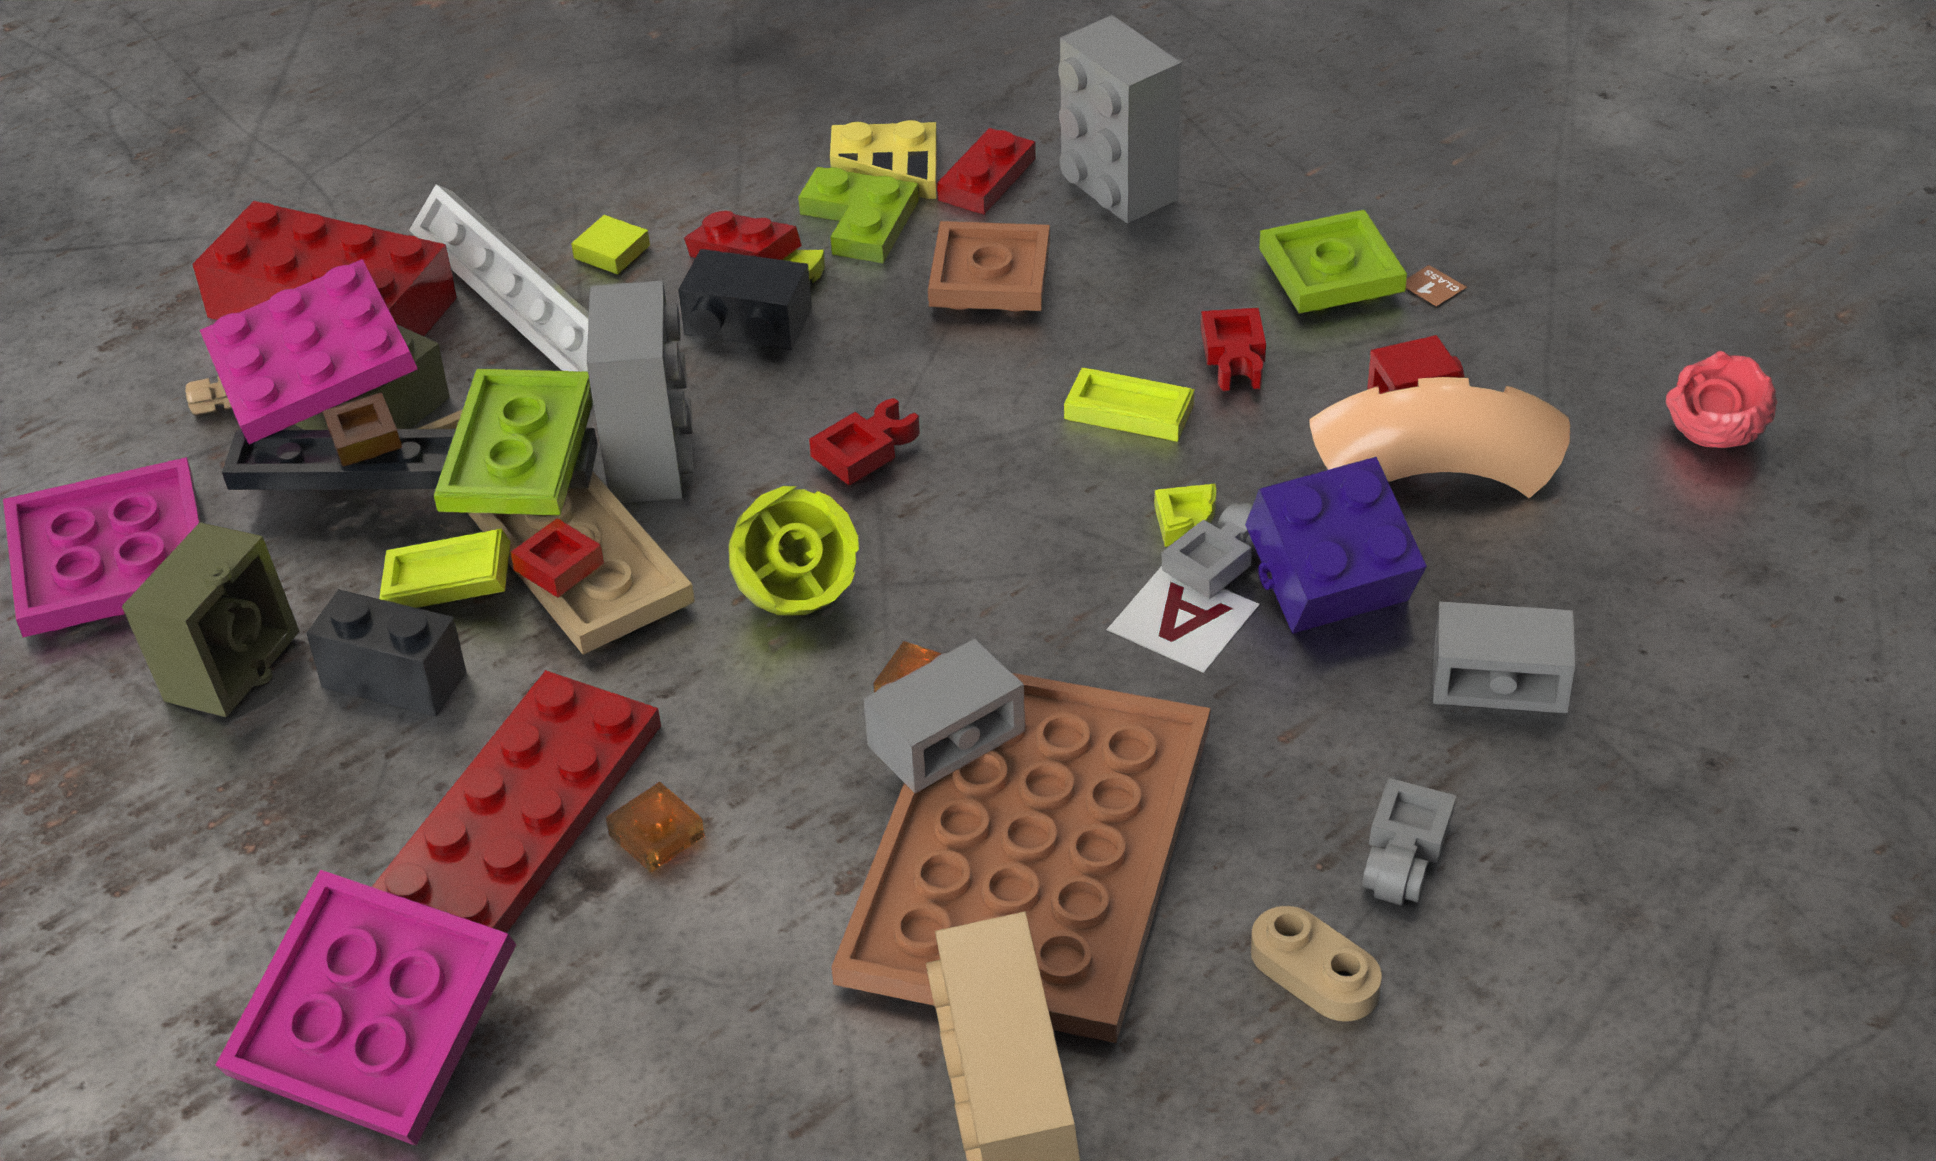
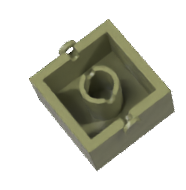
[122,522,300,717]

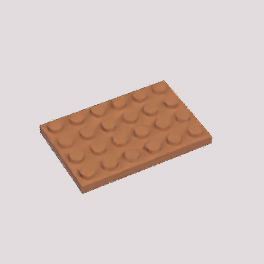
[831,673,1211,1043]

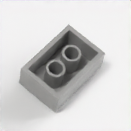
[1058,15,1182,224]
[587,280,693,503]

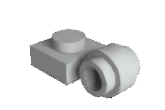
[1161,503,1259,599]
[1362,778,1456,905]

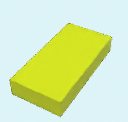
[1064,368,1195,442]
[379,528,511,608]

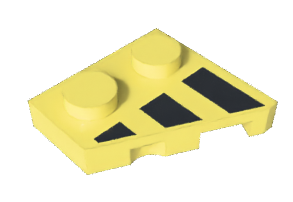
[830,120,937,199]

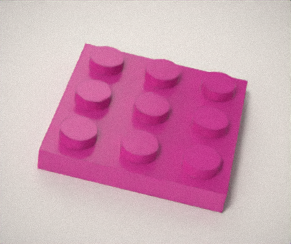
[200,259,418,444]
[3,457,201,637]
[215,870,516,1146]

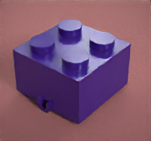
[1245,457,1427,634]

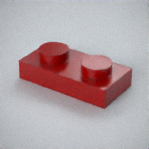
[937,128,1036,215]
[684,210,802,260]

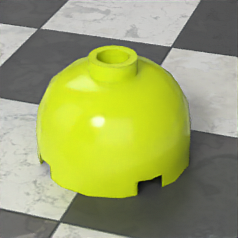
[729,486,859,615]

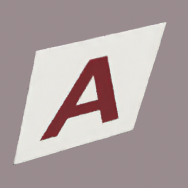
[1107,566,1260,673]

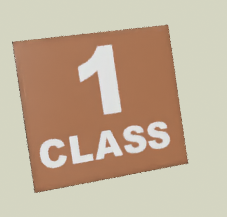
[1406,265,1467,307]

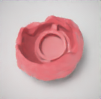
[1666,351,1778,448]

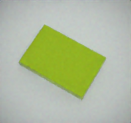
[434,369,593,515]

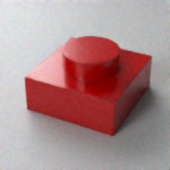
[510,518,604,598]

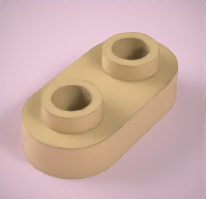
[1251,906,1382,1021]

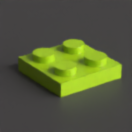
[1259,209,1407,314]

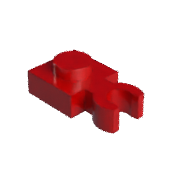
[1201,308,1266,391]
[809,398,920,485]

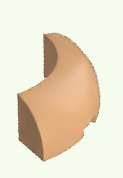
[1309,377,1570,498]

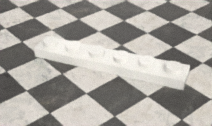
[409,184,589,372]

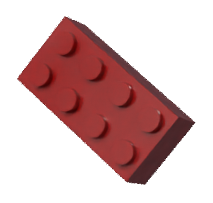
[192,201,457,336]

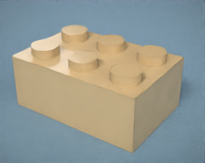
[926,911,1080,1161]

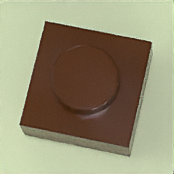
[322,392,402,467]

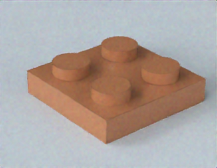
[928,221,1050,312]

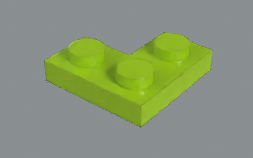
[798,167,919,263]

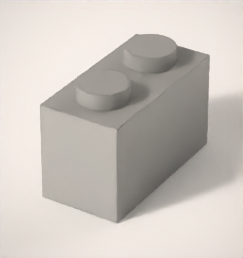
[1433,601,1575,713]
[864,638,1025,793]

